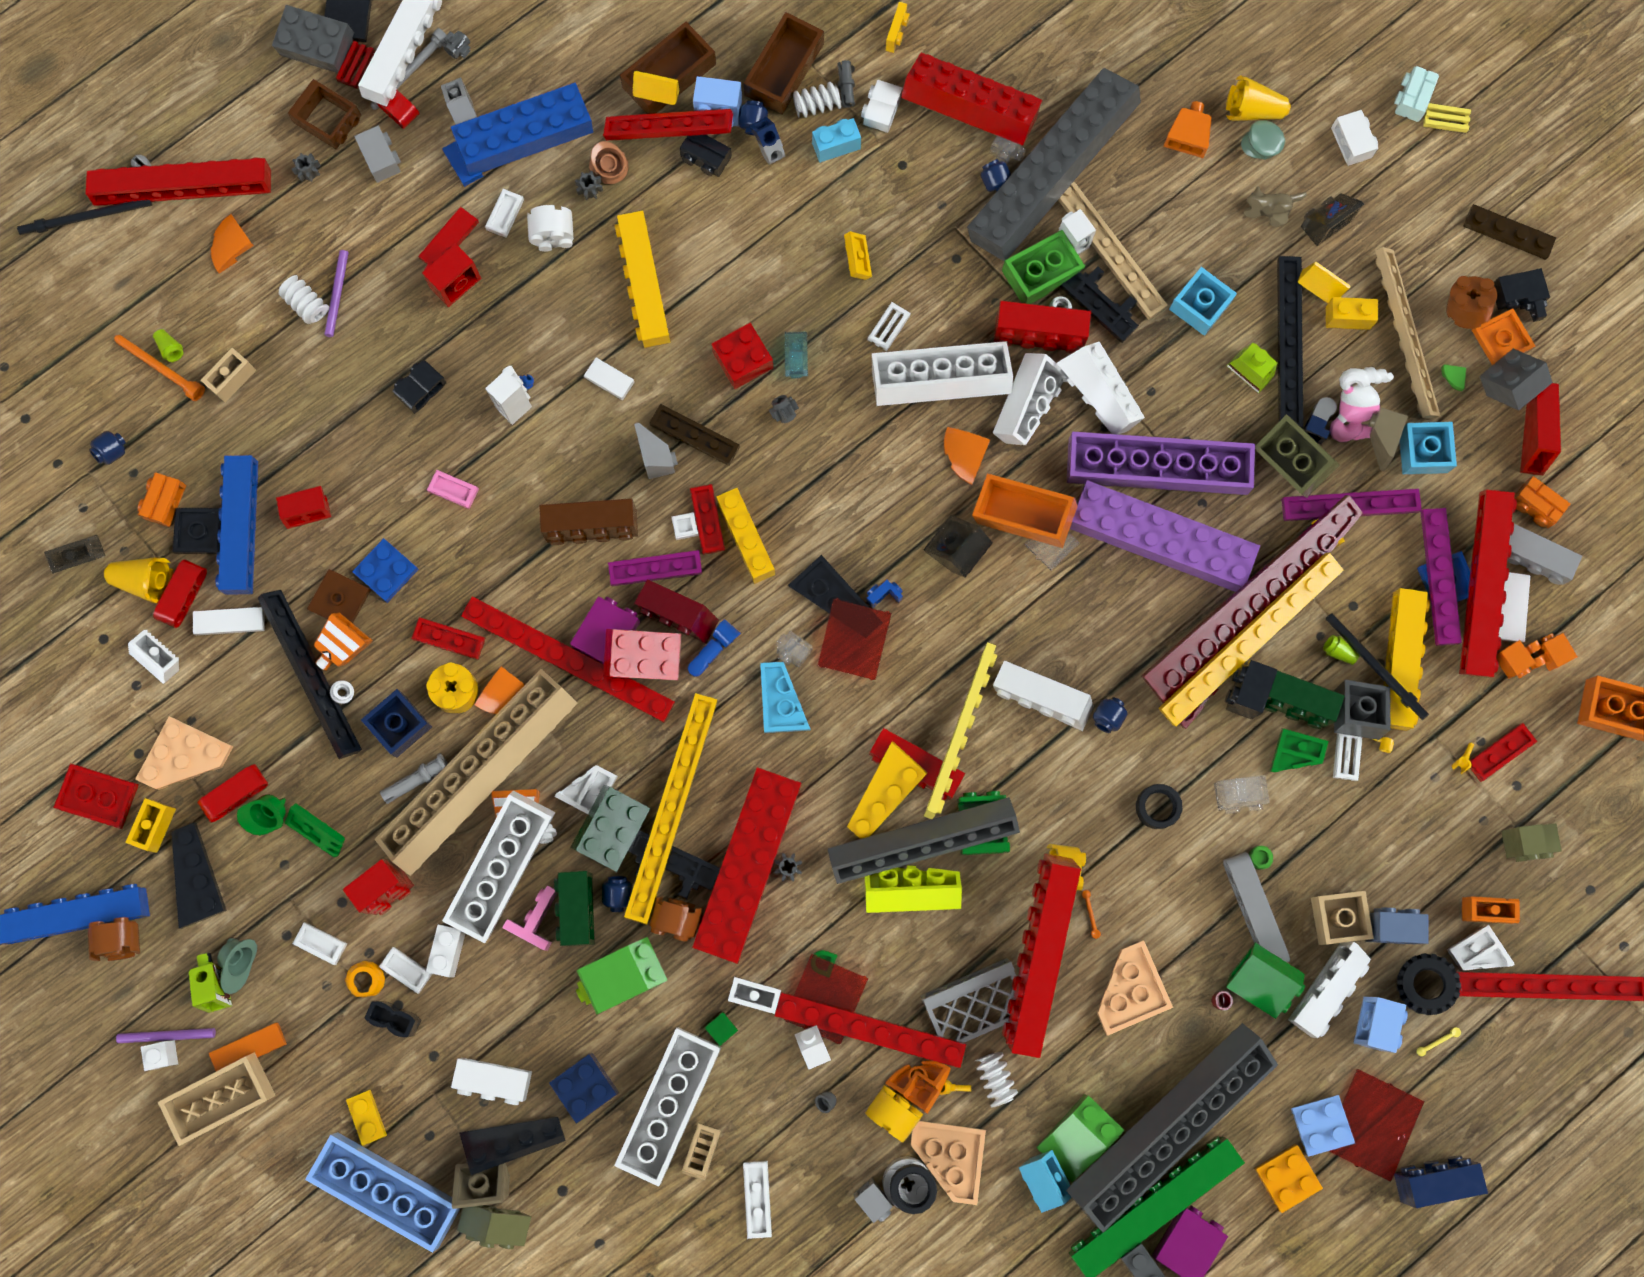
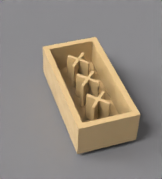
[158,1052,276,1146]

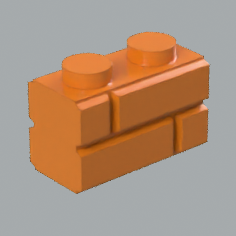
[138,473,187,527]
[1514,476,1571,528]
[1462,896,1520,924]

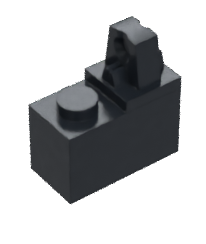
[1494,268,1550,322]

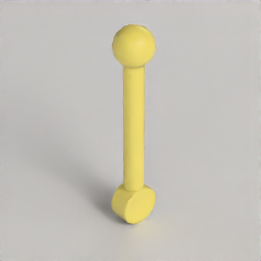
[1416,1028,1461,1056]

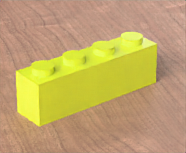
[864,865,962,913]

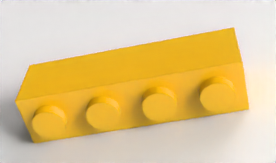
[716,488,775,584]

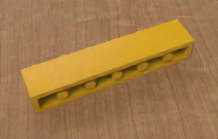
[614,211,671,348]
[1383,588,1430,731]

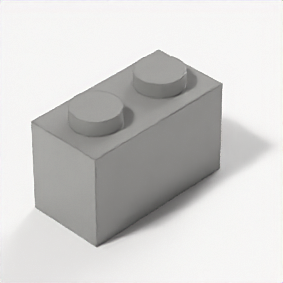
[441,77,477,125]
[354,125,401,183]
[854,1178,893,1223]

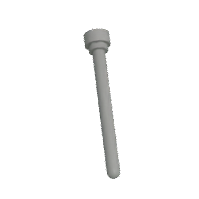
[371,28,446,110]

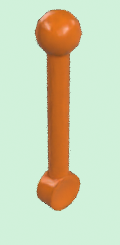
[1081,890,1101,939]

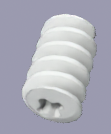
[793,82,841,118]
[279,275,329,324]
[975,1052,1018,1108]

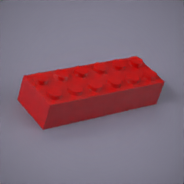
[901,52,1043,146]

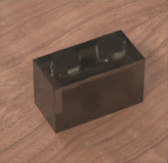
[44,534,106,574]

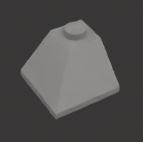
[634,423,678,479]

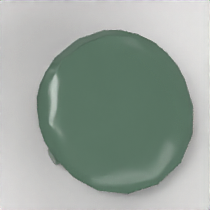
[1241,120,1285,160]

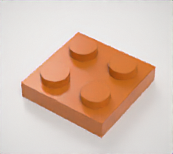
[1472,308,1536,365]

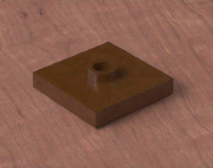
[307,569,371,623]

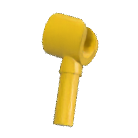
[1373,737,1394,753]
[1452,743,1474,774]
[939,1080,972,1095]

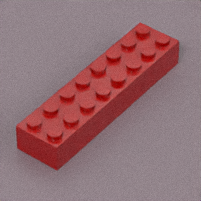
[692,767,802,964]
[1002,853,1081,1058]

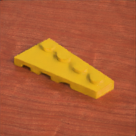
[847,741,927,839]

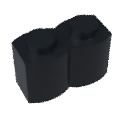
[393,360,446,414]
[364,1001,421,1037]

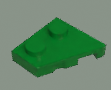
[1270,728,1329,773]

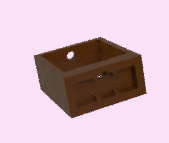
[288,79,362,150]

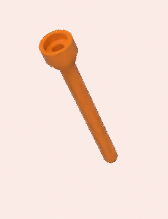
[114,335,205,401]

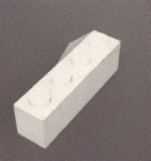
[1054,342,1145,435]
[993,353,1069,445]
[1288,942,1371,1038]

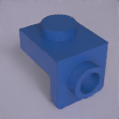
[866,580,903,609]

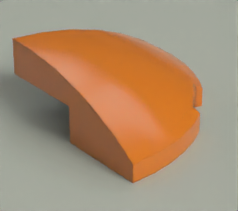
[211,214,254,274]
[944,427,990,485]
[474,666,525,714]
[885,1061,951,1114]

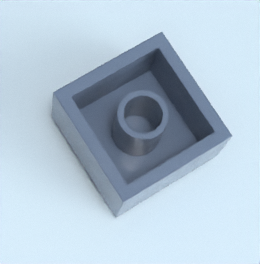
[1366,907,1429,945]

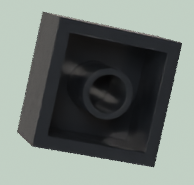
[1225,660,1278,720]

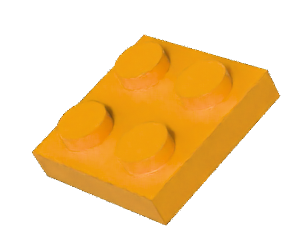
[1254,1144,1323,1213]

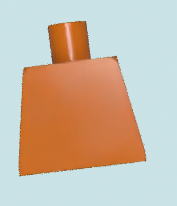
[1163,101,1211,158]

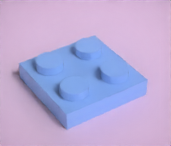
[1291,1095,1355,1157]

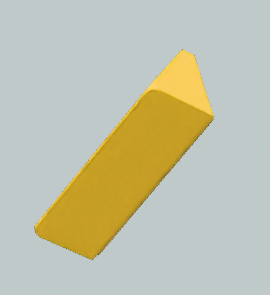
[633,71,679,105]
[1298,262,1350,303]

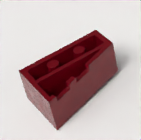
[634,579,719,644]

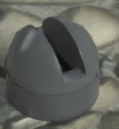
[815,1091,837,1113]

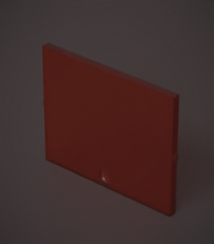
[1329,1069,1425,1182]

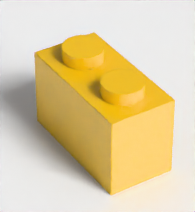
[1326,297,1378,330]
[125,798,176,853]

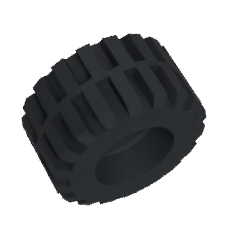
[1397,953,1461,1016]

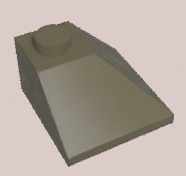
[1368,407,1408,471]
[452,1163,510,1209]

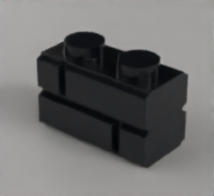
[680,135,732,177]

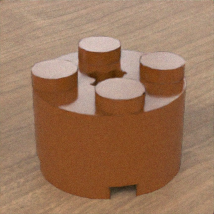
[1446,276,1497,329]
[649,896,702,941]
[88,917,140,961]

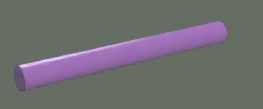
[324,250,349,337]
[116,1028,216,1043]

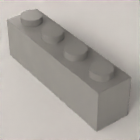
[1507,524,1582,585]

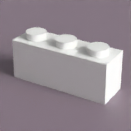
[485,370,532,425]
[451,1058,532,1105]

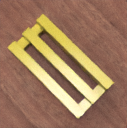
[1423,103,1471,133]

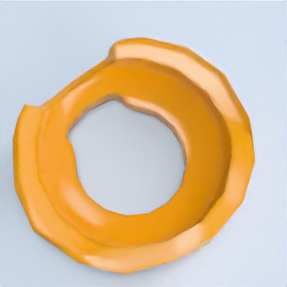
[345,961,385,997]

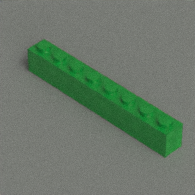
[1069,1136,1245,1277]

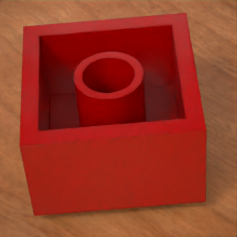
[422,243,482,308]
[711,322,773,389]

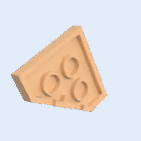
[136,716,233,790]
[1097,940,1173,1036]
[910,1120,986,1205]

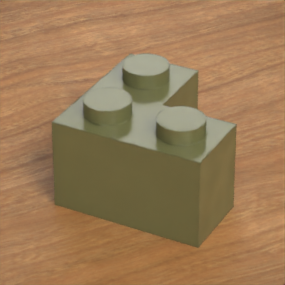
[1502,823,1562,862]
[457,1205,532,1249]

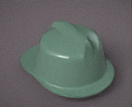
[217,938,257,994]

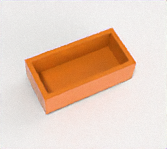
[972,473,1078,548]

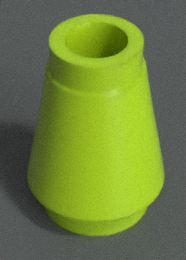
[153,329,184,362]
[1323,635,1360,665]

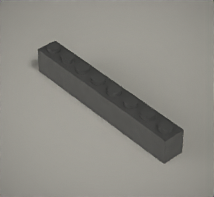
[828,797,1020,884]

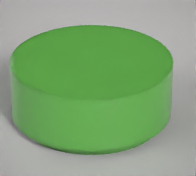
[1249,846,1273,870]

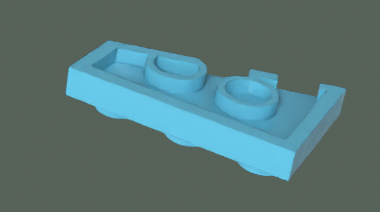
[760,662,811,733]

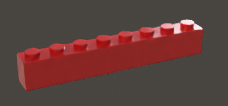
[85,157,271,206]
[1459,489,1517,678]

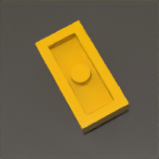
[885,2,910,53]
[844,231,872,280]
[346,1090,387,1146]

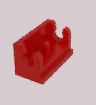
[276,486,332,529]

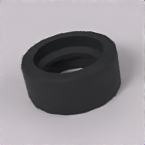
[1136,784,1183,829]
[889,1164,937,1215]

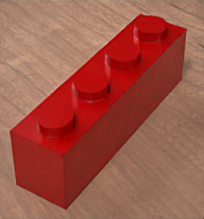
[869,728,966,801]

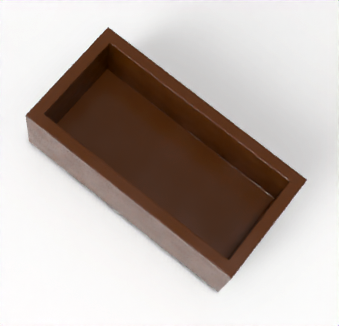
[743,12,824,115]
[620,21,716,114]
[539,498,638,545]

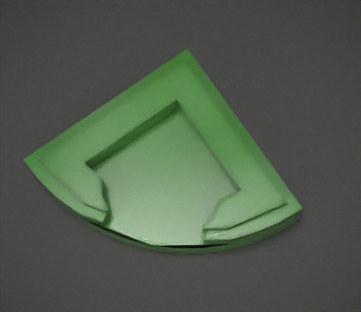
[1441,364,1466,391]

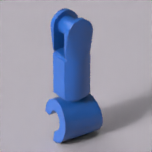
[688,619,741,677]

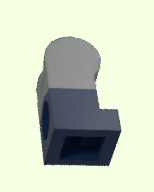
[750,117,785,165]
[1303,397,1337,445]

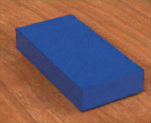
[442,142,483,187]

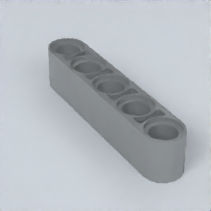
[1223,852,1290,963]

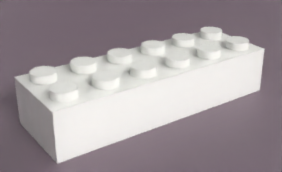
[872,341,1013,406]
[442,790,556,943]
[614,1027,722,1186]

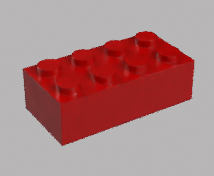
[994,301,1091,354]

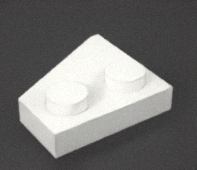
[555,765,618,814]
[1447,925,1515,970]

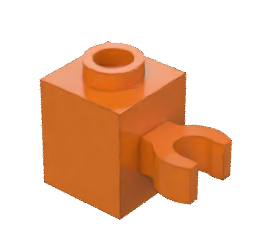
[1531,633,1578,671]
[1496,640,1542,679]

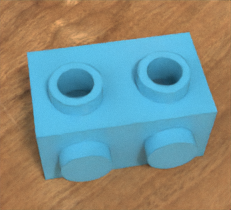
[812,118,861,163]
[1019,1150,1072,1213]

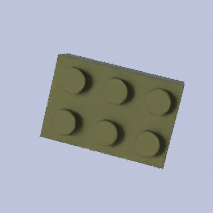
[1255,414,1340,498]

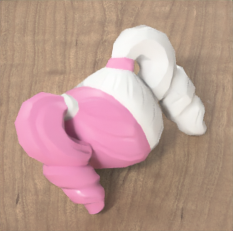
[1329,367,1394,442]

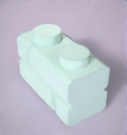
[1394,66,1439,122]

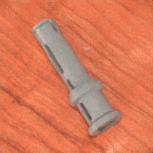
[380,753,448,804]

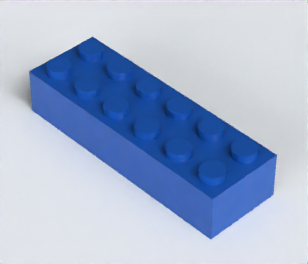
[451,82,593,176]

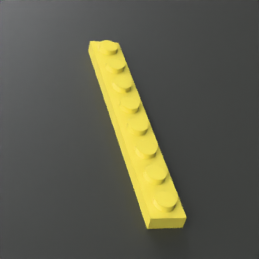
[924,642,997,819]

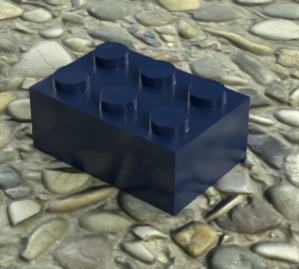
[1394,1155,1488,1208]

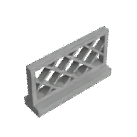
[921,958,1016,1043]

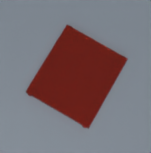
[817,599,892,680]
[784,953,868,1045]

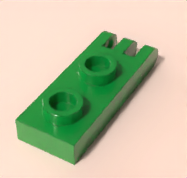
[285,803,345,857]

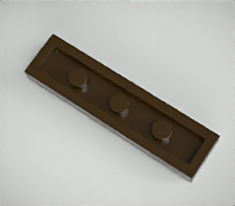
[1463,204,1557,260]
[649,404,740,466]

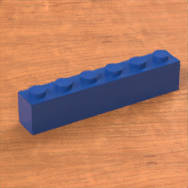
[215,455,258,595]
[0,884,150,945]

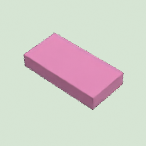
[427,470,479,509]

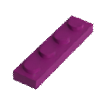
[608,550,702,587]

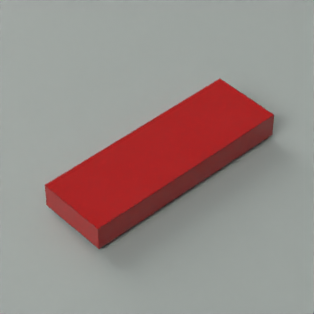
[418,207,479,264]
[690,484,725,555]
[411,617,486,660]
[1470,723,1538,782]

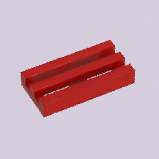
[336,41,375,89]

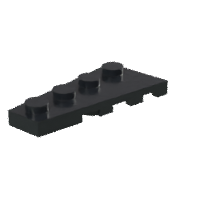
[788,555,883,638]
[171,823,227,929]
[459,1117,566,1175]

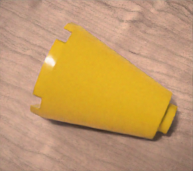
[1226,75,1291,121]
[104,557,174,603]

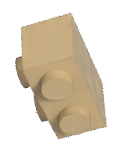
[200,348,257,403]

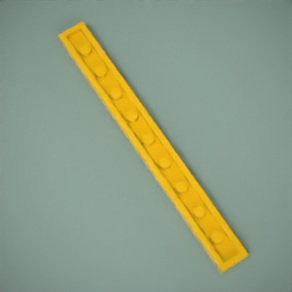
[1158,553,1344,726]
[624,693,718,925]

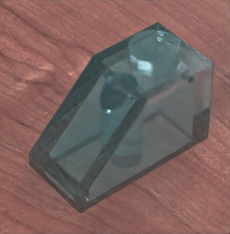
[785,332,808,378]

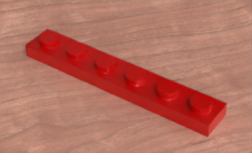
[603,109,733,141]

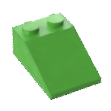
[1002,230,1085,304]
[576,937,668,1015]
[1036,1094,1125,1182]

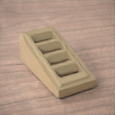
[682,1123,721,1181]

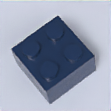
[361,689,432,758]
[549,1053,619,1124]

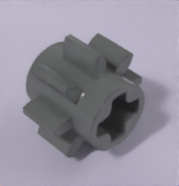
[444,31,471,59]
[292,153,321,182]
[575,171,603,200]
[769,395,799,423]
[774,853,802,882]

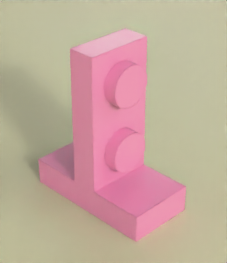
[502,886,557,951]

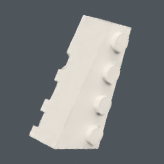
[993,661,1094,731]

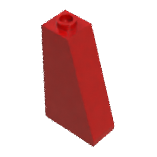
[1520,383,1561,476]

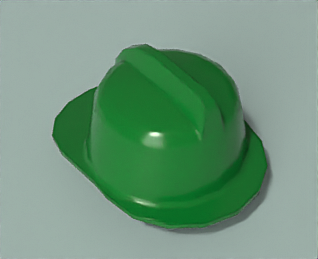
[237,794,286,836]

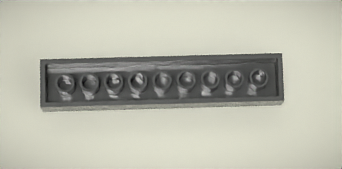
[967,68,1141,261]
[1066,1023,1278,1233]

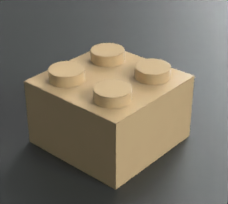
[1311,891,1374,945]

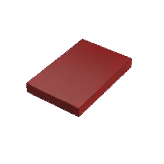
[53,763,139,829]

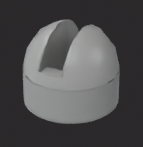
[131,155,151,167]

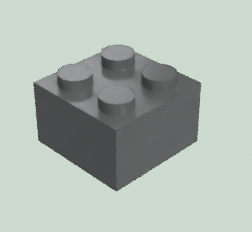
[1480,348,1553,411]
[1334,680,1391,740]

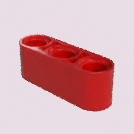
[377,89,420,129]
[153,559,207,628]
[197,764,269,823]

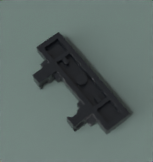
[1060,266,1139,343]
[628,830,721,900]

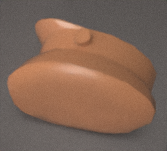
[589,141,629,184]

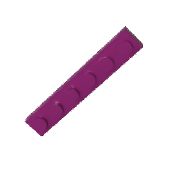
[1281,489,1422,521]
[1420,508,1462,646]

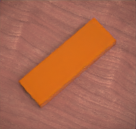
[209,1022,287,1071]

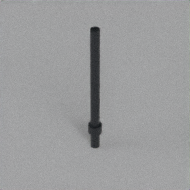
[17,200,153,235]
[1325,613,1429,720]

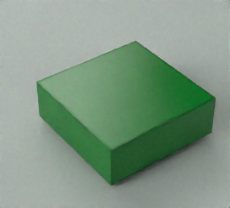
[705,1012,738,1046]

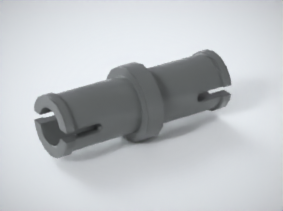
[837,60,855,108]

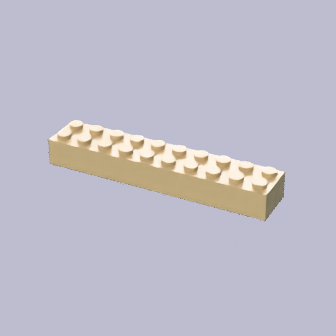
[374,669,578,876]

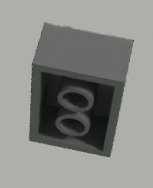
[272,5,354,73]

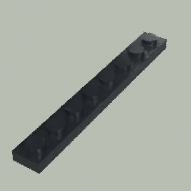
[1277,256,1303,429]
[258,590,362,759]

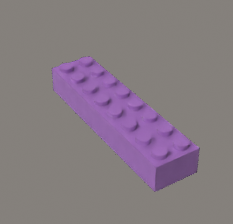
[1067,432,1255,495]
[1070,480,1260,592]

